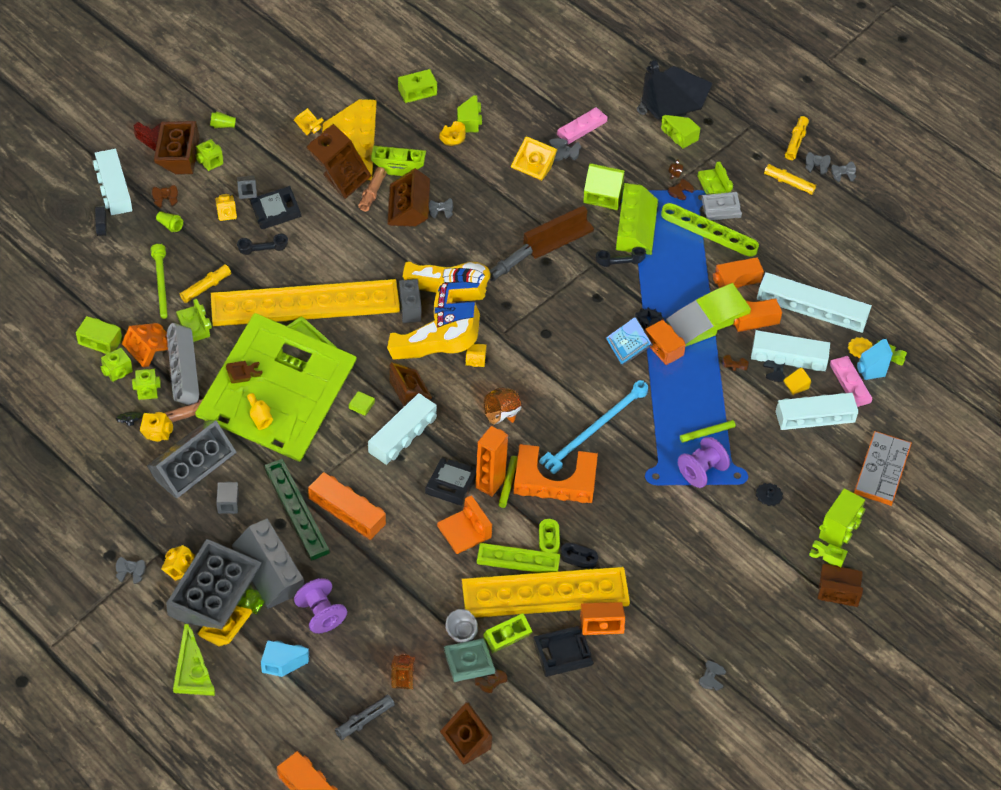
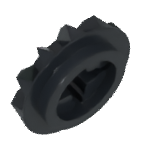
[635,307,664,331]

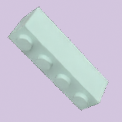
[93,149,132,215]
[751,330,830,371]
[368,393,437,465]
[776,393,858,430]

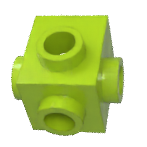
[195,139,223,171]
[100,348,133,382]
[132,369,161,400]

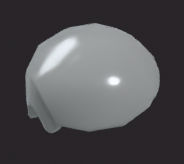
[445,609,478,643]

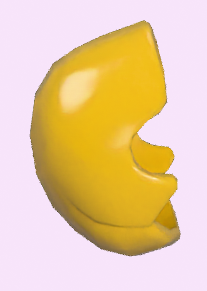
[439,121,466,146]

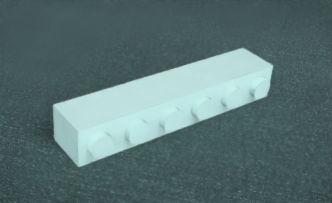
[757,273,872,333]

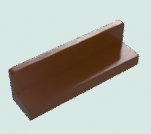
[523,205,594,259]

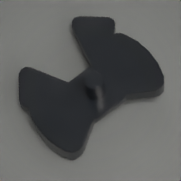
[763,360,786,382]

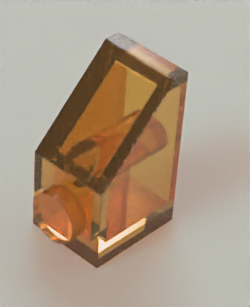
[391,654,415,690]

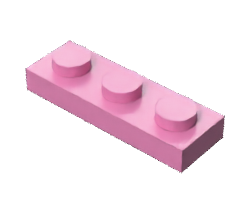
[557,107,607,144]
[830,356,873,407]

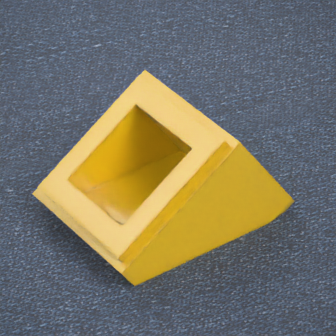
[783,368,811,395]

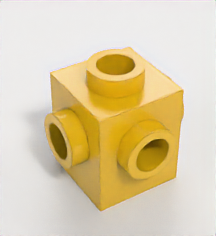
[140,412,173,442]
[161,545,196,580]

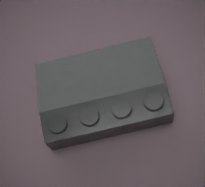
[166,539,262,629]

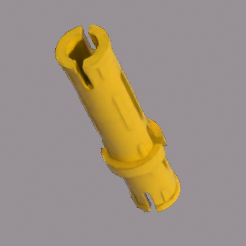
[785,116,809,160]
[764,164,817,195]
[180,264,231,303]

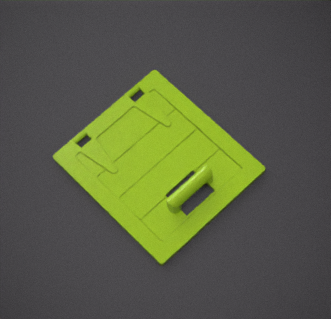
[195,313,357,462]

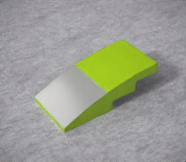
[666,283,751,347]

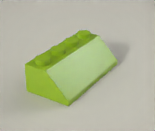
[616,183,658,255]

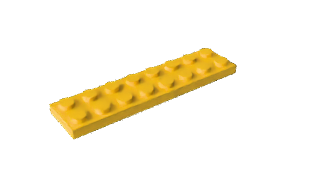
[462,567,630,618]

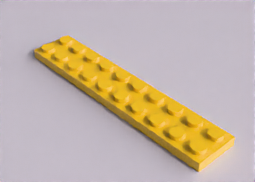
[211,279,400,326]

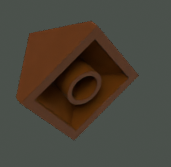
[389,362,432,407]
[440,702,492,764]

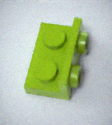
[697,162,733,195]
[176,299,212,342]

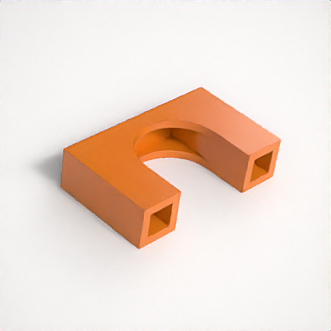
[713,257,782,332]
[514,444,598,503]

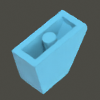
[857,339,893,380]

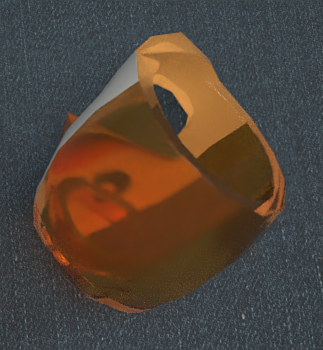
[484,387,522,425]

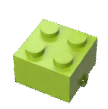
[819,488,865,548]

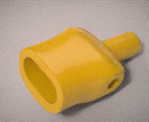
[247,393,273,430]

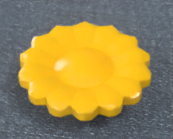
[848,337,873,358]

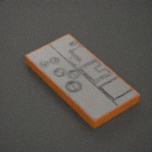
[854,431,912,506]

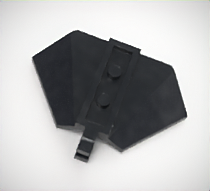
[642,60,713,120]

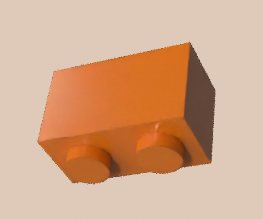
[645,320,686,365]
[580,602,625,635]

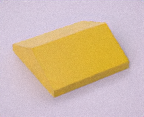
[511,136,557,181]
[198,606,252,646]

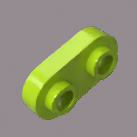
[539,519,560,554]

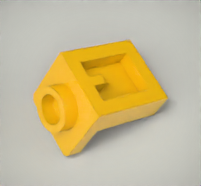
[466,344,486,367]

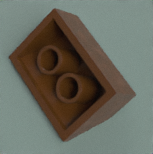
[154,121,200,174]
[387,168,430,227]

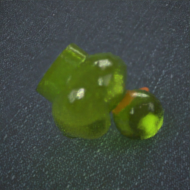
[237,589,265,615]

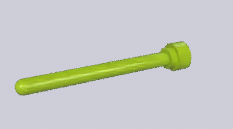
[151,244,168,319]

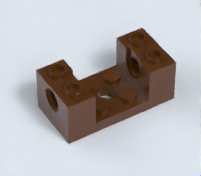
[306,124,371,199]

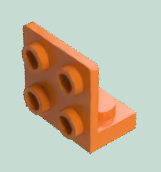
[122,323,168,367]
[437,495,492,554]

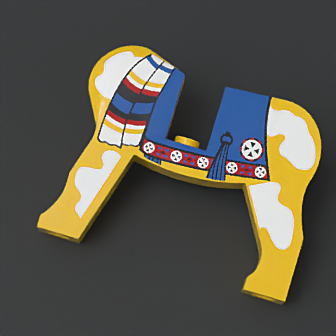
[387,262,490,359]

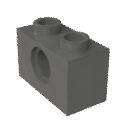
[399,279,421,323]

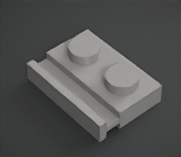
[702,192,742,220]

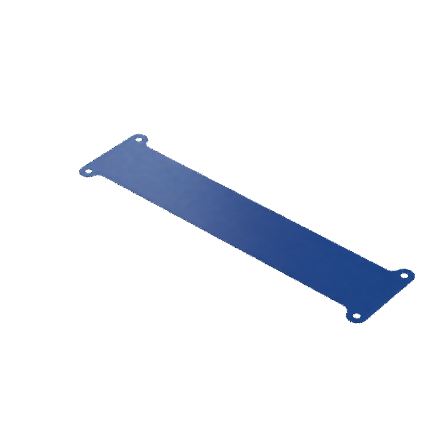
[621,190,748,485]

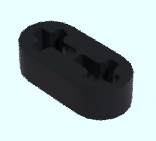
[95,206,107,236]
[560,543,598,570]

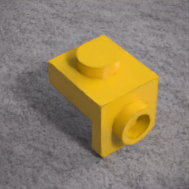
[294,108,324,136]
[215,194,237,221]

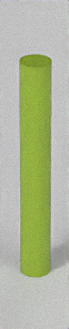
[680,420,736,443]
[499,456,518,508]

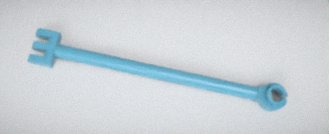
[539,380,648,474]

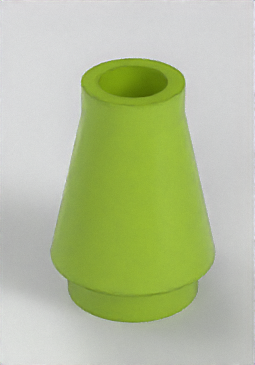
[210,111,236,128]
[156,211,183,232]

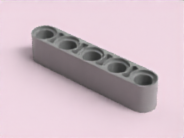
[167,323,199,405]

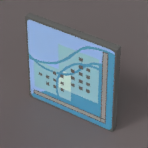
[605,316,653,366]

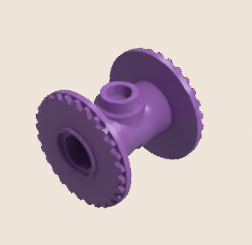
[677,437,730,488]
[294,578,347,634]

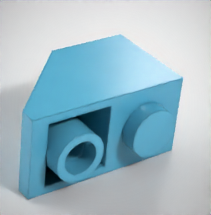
[261,641,309,677]

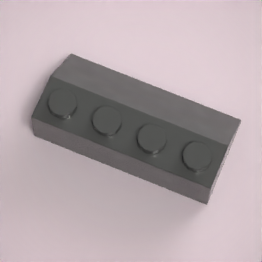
[147,420,237,498]
[232,518,304,609]

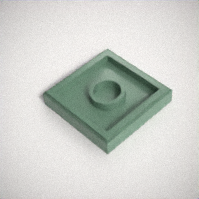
[444,638,495,682]

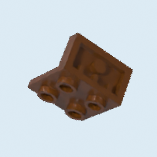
[817,564,863,607]

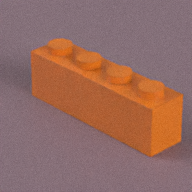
[476,426,508,497]
[308,472,386,540]
[277,751,338,790]

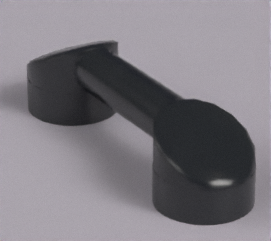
[237,233,288,255]
[596,247,646,267]

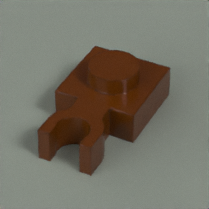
[226,361,263,384]

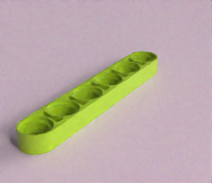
[661,203,759,257]

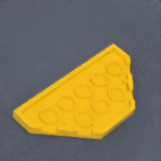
[322,99,376,180]

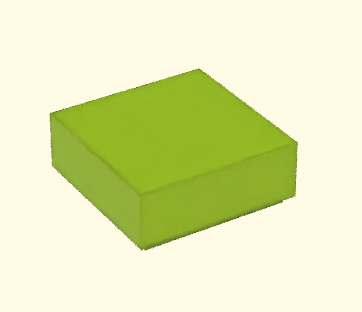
[349,391,375,416]

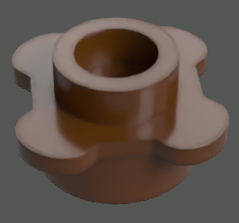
[668,159,683,179]

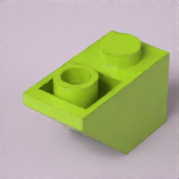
[457,95,482,132]
[661,115,700,149]

